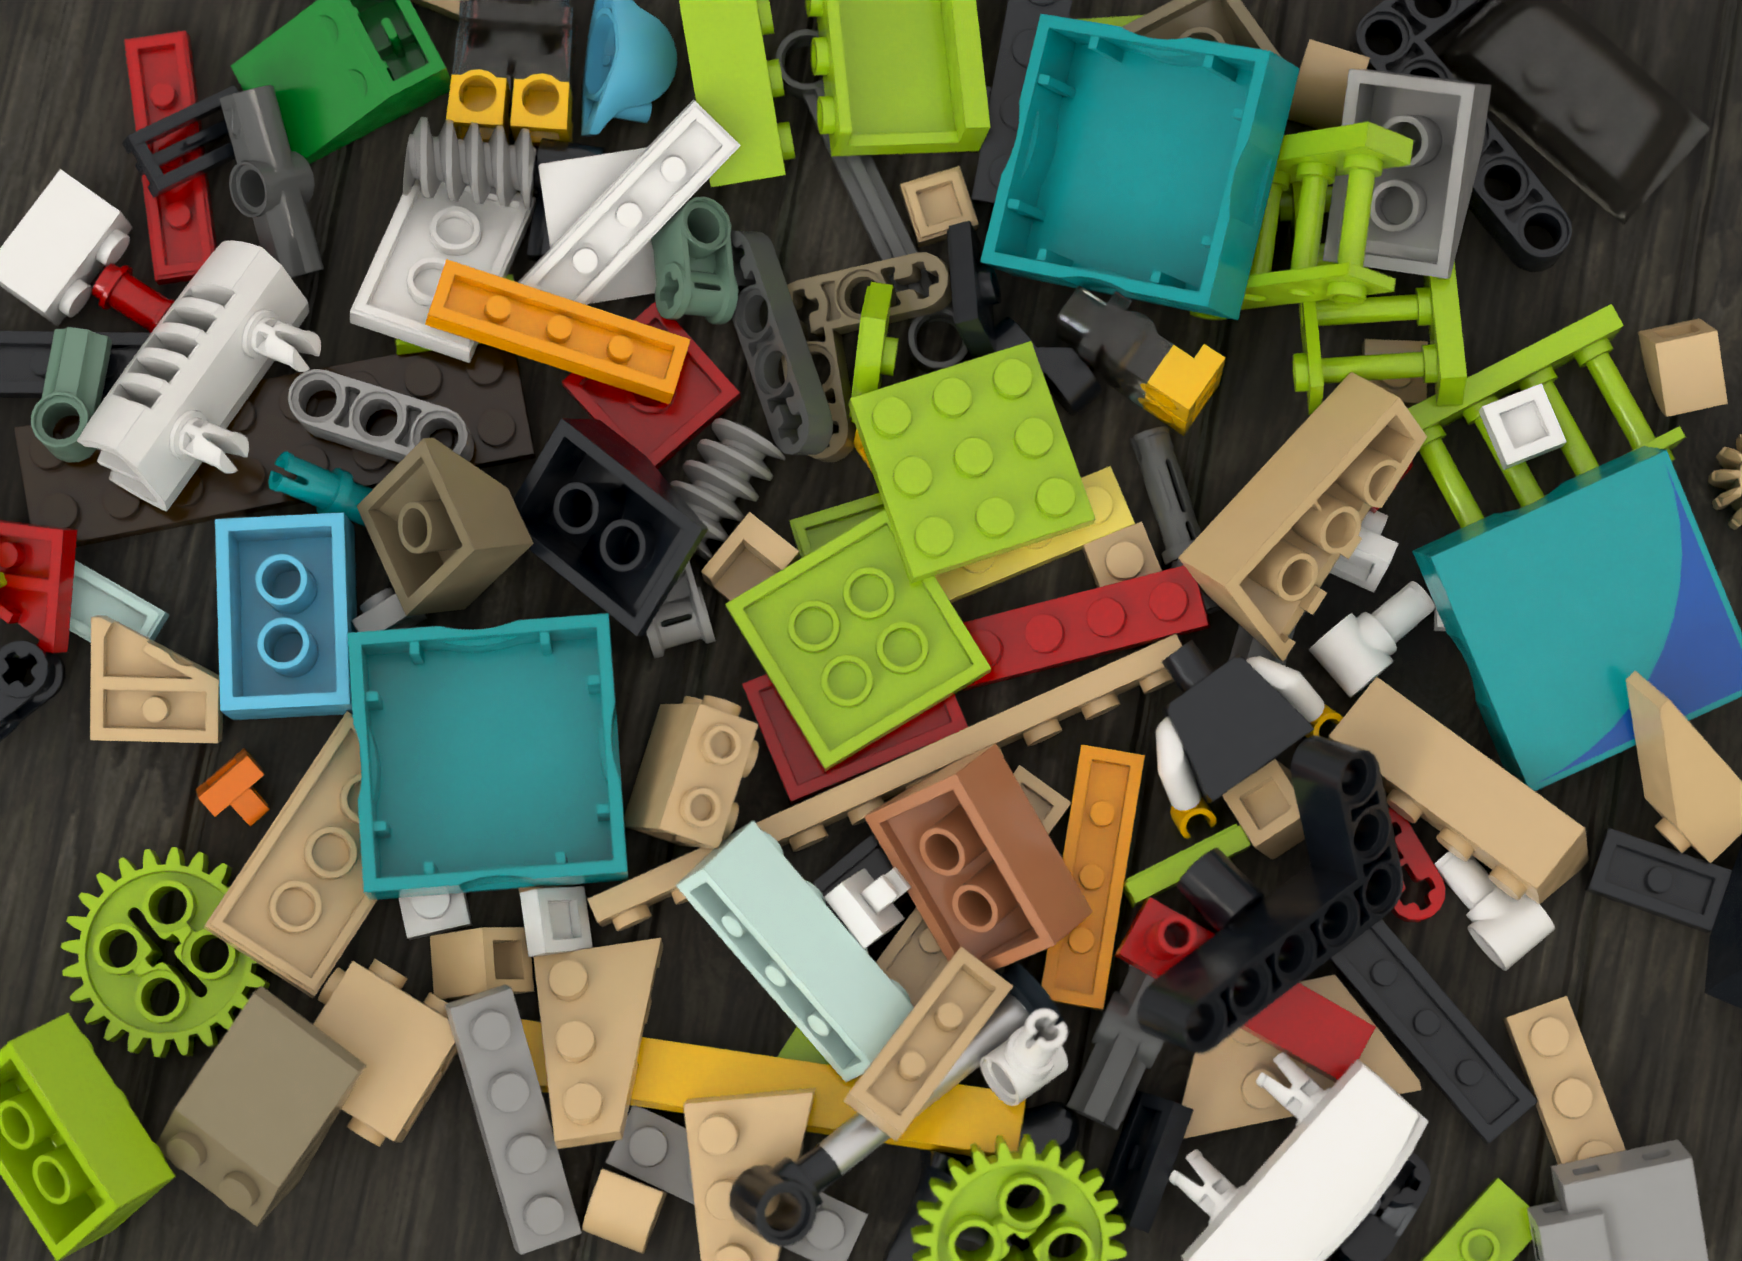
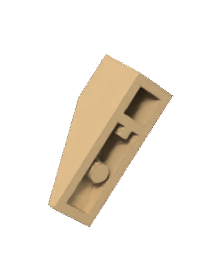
[1626,671,1742,864]

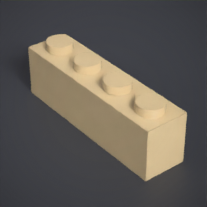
[1178,372,1427,662]
[1329,677,1589,904]

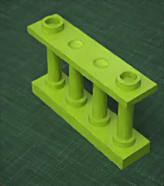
[1190,121,1413,320]
[1279,181,1467,415]
[1408,304,1686,528]

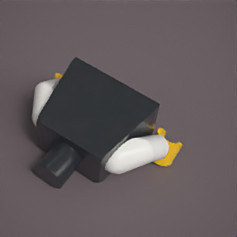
[1156,639,1344,839]

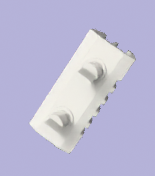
[77,240,321,512]
[1169,1052,1428,1261]

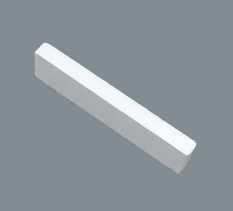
[518,99,741,305]

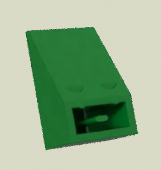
[231,0,451,164]

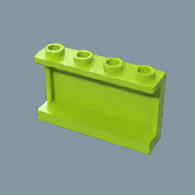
[805,0,990,156]

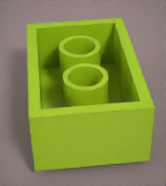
[0,1013,175,1261]

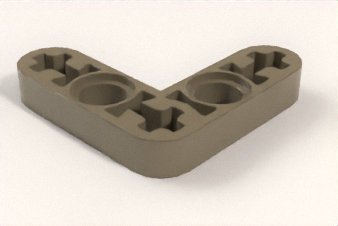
[781,252,952,462]

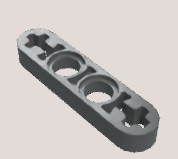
[731,230,833,455]

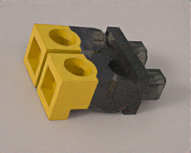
[446,0,578,146]
[1056,285,1225,436]

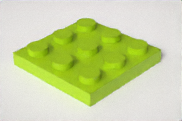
[848,341,1096,583]
[725,509,991,771]

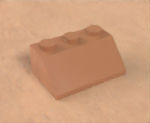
[864,743,1093,971]

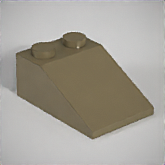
[156,986,366,1226]

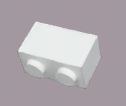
[0,169,133,327]

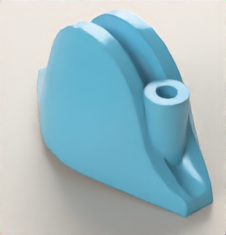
[581,0,677,136]

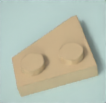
[90,615,223,743]

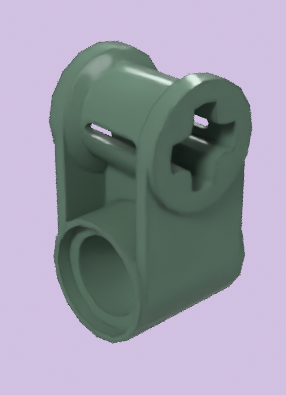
[651,196,738,325]

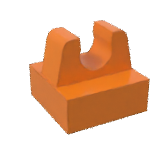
[195,748,270,827]

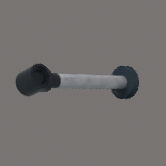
[729,962,1065,1246]

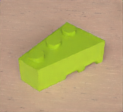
[679,0,795,187]

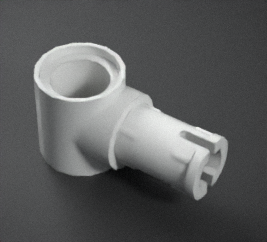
[1309,581,1435,698]
[1434,851,1555,971]
[980,1009,1068,1107]

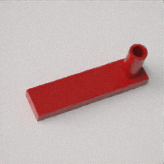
[1114,897,1376,1083]

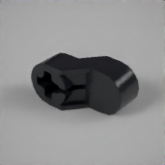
[994,316,1103,415]
[1329,1153,1431,1261]

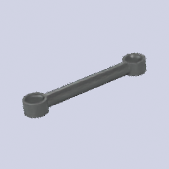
[776,29,969,374]

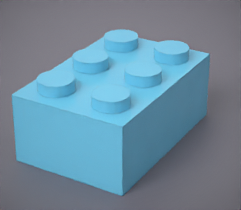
[215,512,358,720]

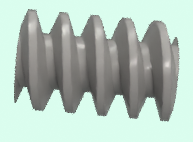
[403,117,537,210]
[670,418,786,562]

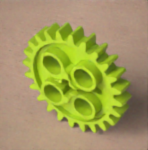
[61,847,270,1058]
[911,1134,1127,1261]

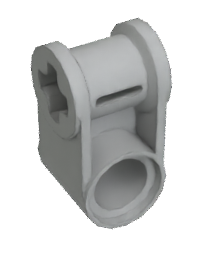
[646,561,716,659]

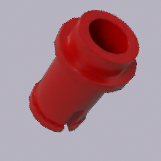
[92,263,175,333]

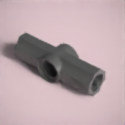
[219,85,324,278]
[1066,965,1164,1130]

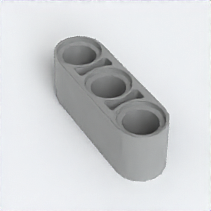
[288,369,474,463]

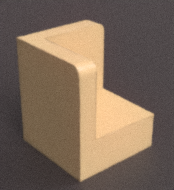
[701,512,800,601]
[1222,759,1305,859]

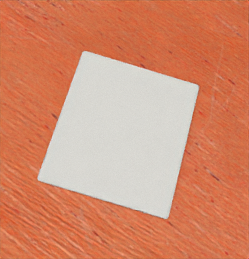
[538,147,656,304]

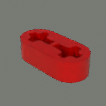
[1388,808,1446,922]

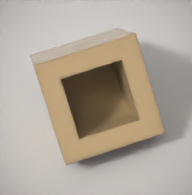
[1288,39,1370,129]
[1638,319,1728,417]
[430,927,534,1000]
[582,1169,667,1254]

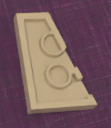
[533,938,663,1149]
[683,1088,816,1261]

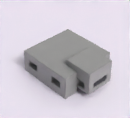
[1527,1139,1708,1261]

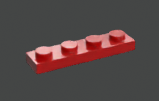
[962,565,1211,691]

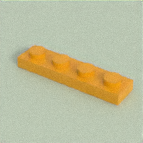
[425,259,690,405]
[1041,744,1145,1011]

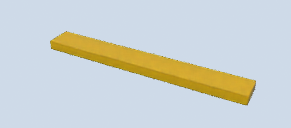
[521,1019,1026,1157]

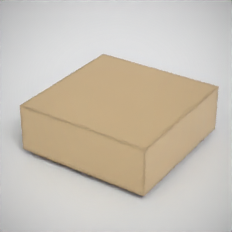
[900,166,978,248]

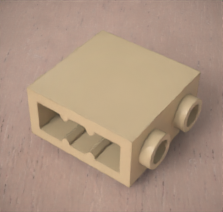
[624,695,759,849]
[313,959,458,1147]

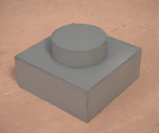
[351,588,427,632]

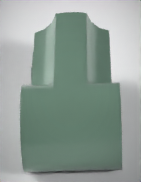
[31,327,112,462]

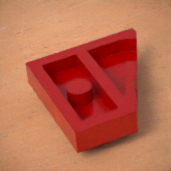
[0,520,77,653]

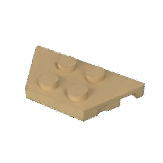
[1181,975,1422,1139]

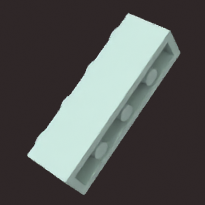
[675,821,914,1082]

